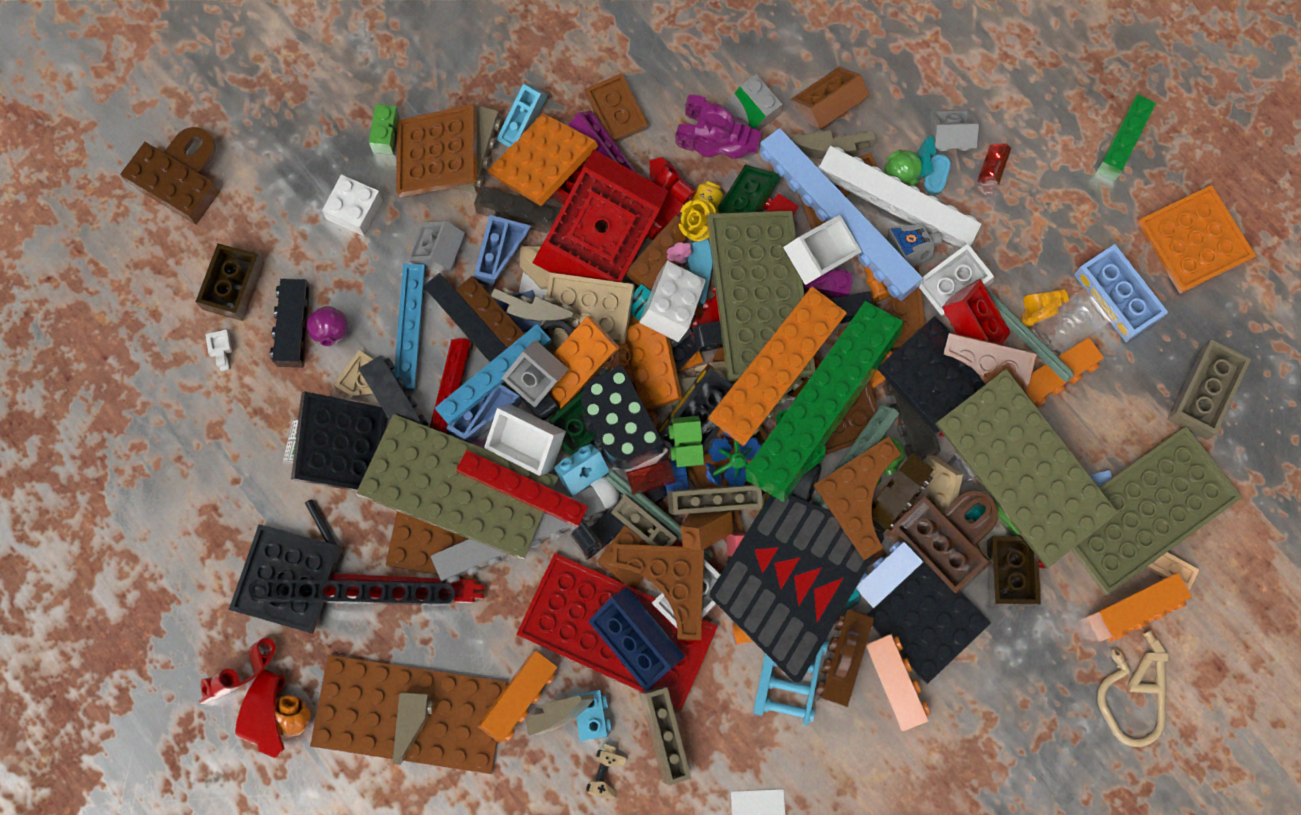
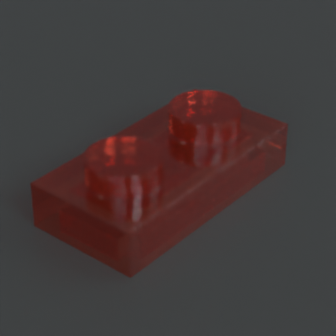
[978,144,1011,185]
[626,460,675,495]

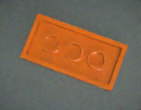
[548,316,620,409]
[626,323,682,411]

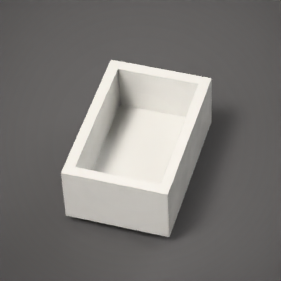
[783,215,862,285]
[639,261,706,342]
[484,404,566,476]

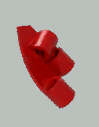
[646,157,696,241]

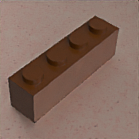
[456,276,524,348]

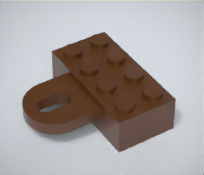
[120,127,220,225]
[892,491,999,593]
[814,610,874,710]

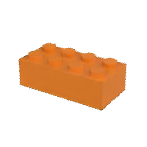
[1086,572,1192,643]

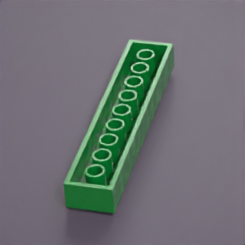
[746,301,903,503]

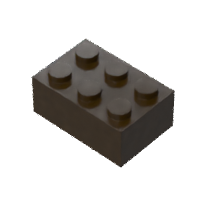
[195,243,264,321]
[987,536,1041,607]

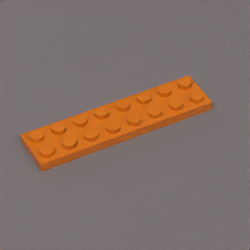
[708,287,847,446]

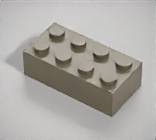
[1167,339,1252,440]

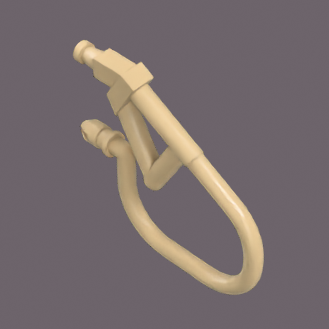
[1097,630,1168,747]

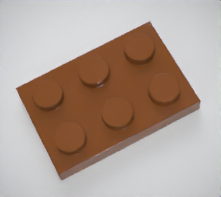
[584,73,648,142]

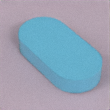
[923,154,951,195]

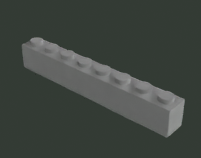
[431,487,607,585]

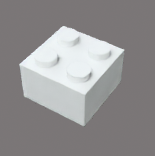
[322,175,383,236]

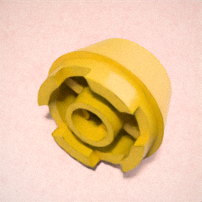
[679,199,720,241]

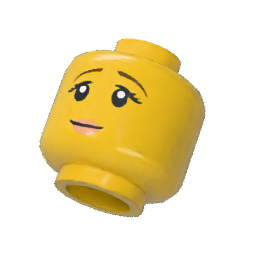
[692,181,723,209]

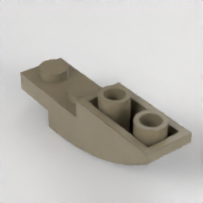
[790,130,875,159]
[491,287,580,323]

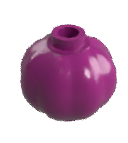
[307,306,348,346]

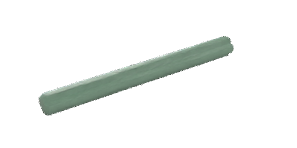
[985,287,1074,382]
[606,470,713,562]

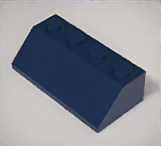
[588,587,685,691]

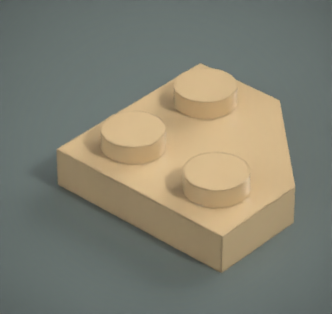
[520,246,550,289]
[334,350,373,398]
[925,455,963,512]

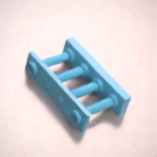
[752,641,828,726]

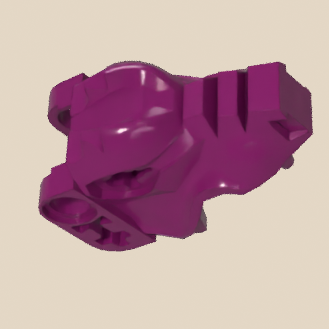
[675,94,762,159]

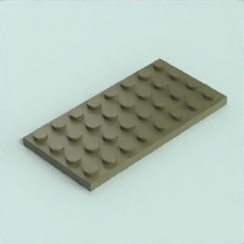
[706,211,815,381]
[935,369,1118,568]
[356,414,558,560]
[1071,427,1242,596]

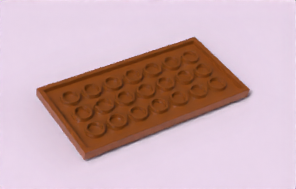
[310,655,507,774]

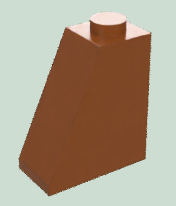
[680,511,733,550]

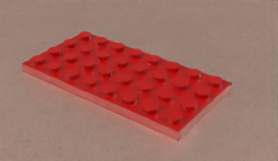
[516,553,718,710]

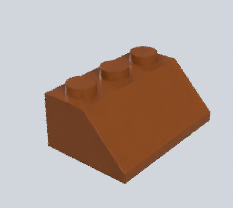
[791,66,869,129]

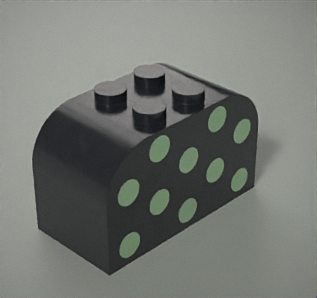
[581,365,663,469]

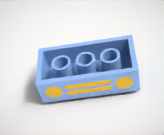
[1074,244,1168,343]

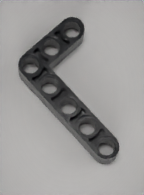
[570,475,667,560]

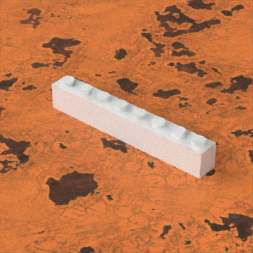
[818,146,981,249]

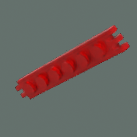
[326,573,485,603]

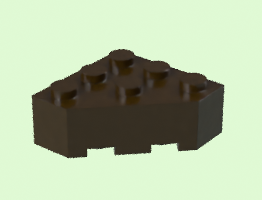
[872,453,934,533]

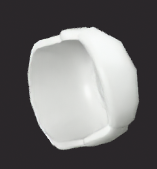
[590,476,619,509]

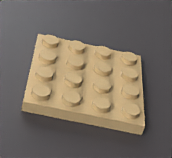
[541,273,635,369]

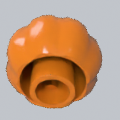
[276,695,311,738]

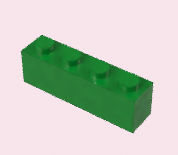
[1096,94,1156,181]

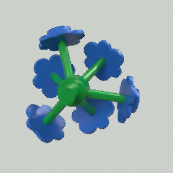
[705,431,762,486]

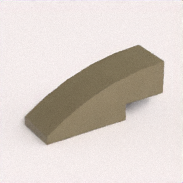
[526,695,594,736]

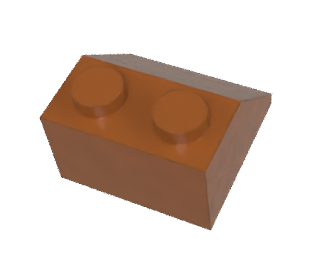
[597,526,649,589]

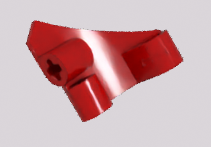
[199,638,276,704]
[235,669,285,758]

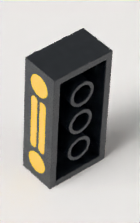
[657,364,735,450]

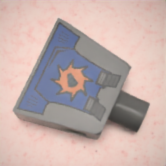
[887,224,942,267]

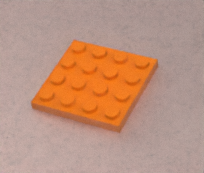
[487,113,598,206]
[1137,185,1256,294]

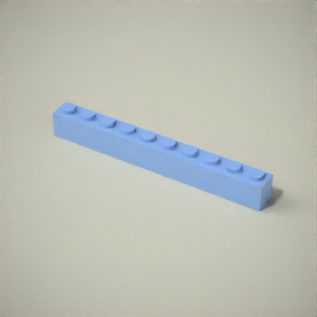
[760,128,923,301]

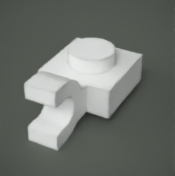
[205,329,232,371]

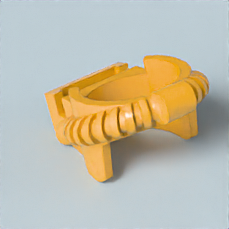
[1022,289,1069,326]

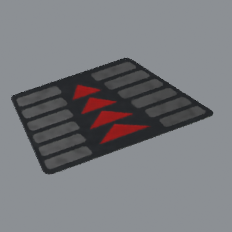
[709,495,884,683]

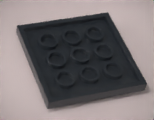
[877,316,985,433]
[291,391,386,491]
[229,524,342,634]
[866,561,991,685]

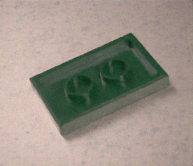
[717,164,781,214]

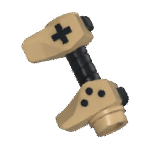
[586,744,626,799]

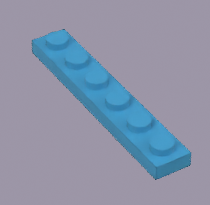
[394,264,426,390]
[435,324,552,426]

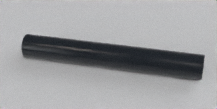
[305,499,343,560]

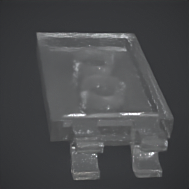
[1031,287,1111,360]

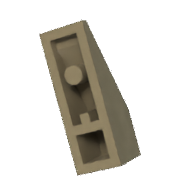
[611,495,677,546]
[392,693,434,765]

